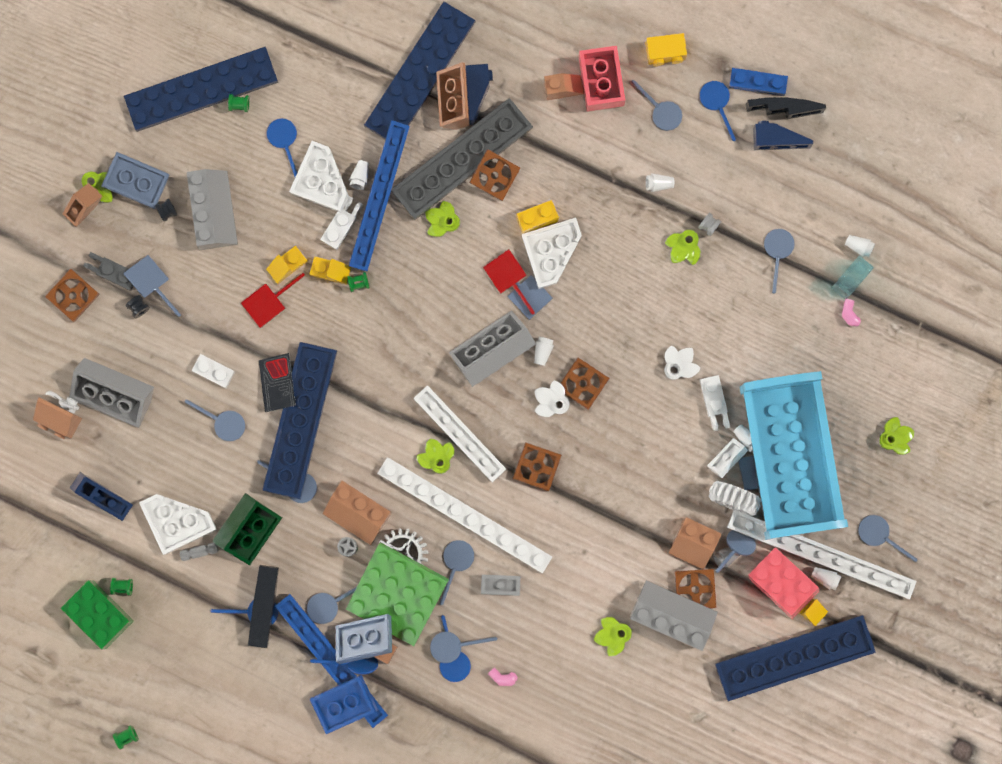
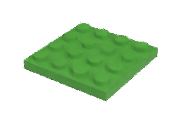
[346,542,449,646]

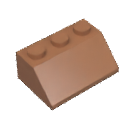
[436,62,469,130]
[323,481,392,545]

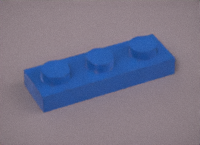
[729,68,788,96]

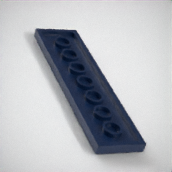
[364,1,476,139]
[124,46,279,132]
[262,342,338,500]
[715,615,876,702]

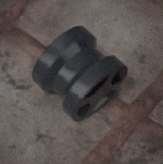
[155,199,178,222]
[125,295,150,319]

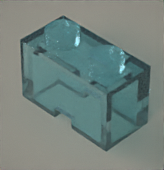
[831,255,874,299]

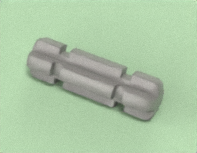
[180,543,218,561]

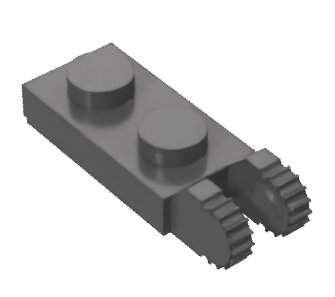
[83,252,133,291]

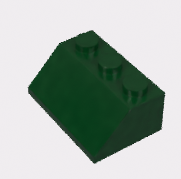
[213,493,283,566]

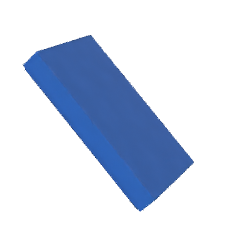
[310,675,378,734]

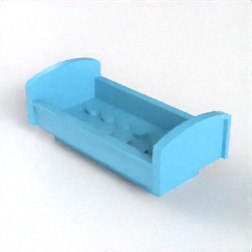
[740,371,848,540]

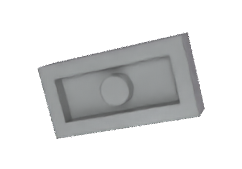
[481,575,521,596]

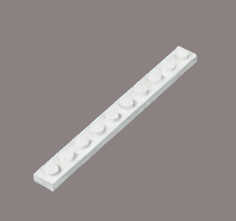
[377,457,552,574]
[727,510,916,599]

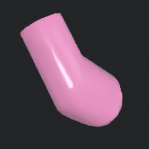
[842,299,861,327]
[488,667,518,686]

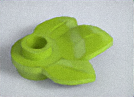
[81,171,113,203]
[425,201,460,237]
[665,230,701,265]
[879,417,914,455]
[416,439,454,474]
[594,617,632,656]

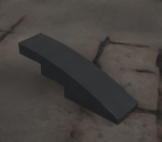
[745,97,826,120]
[248,565,279,648]

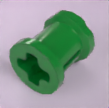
[228,94,250,113]
[347,272,370,293]
[110,578,133,596]
[113,725,139,750]

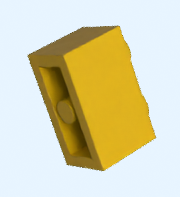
[645,33,687,66]
[516,200,559,234]

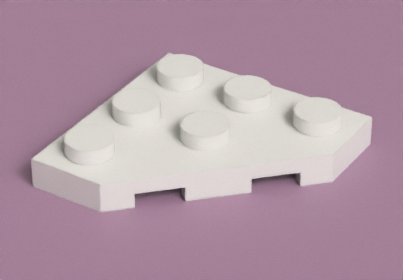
[289,141,349,213]
[522,218,582,289]
[139,494,217,555]

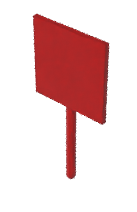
[483,249,535,315]
[241,273,305,328]

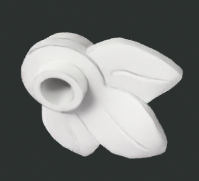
[664,346,700,380]
[535,380,570,417]
[46,391,80,413]

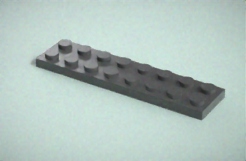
[391,98,533,220]

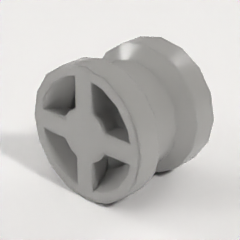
[698,212,722,236]
[337,537,358,557]

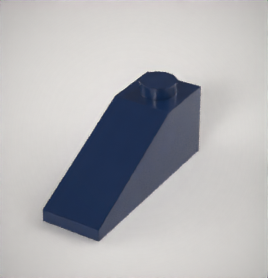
[465,64,493,125]
[753,121,813,150]
[70,472,133,521]

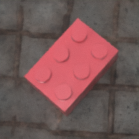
[579,46,625,112]
[748,547,819,619]

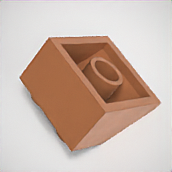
[33,397,82,439]
[668,517,722,570]

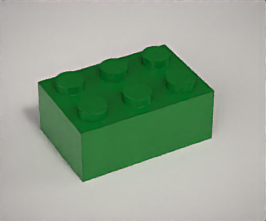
[60,580,134,650]

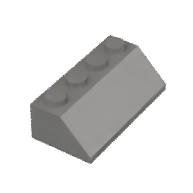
[187,169,238,250]
[449,311,536,387]
[69,358,154,428]
[630,580,718,651]

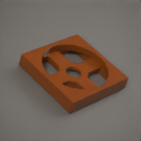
[469,149,520,201]
[45,269,100,322]
[561,358,610,410]
[513,442,562,491]
[675,569,717,608]

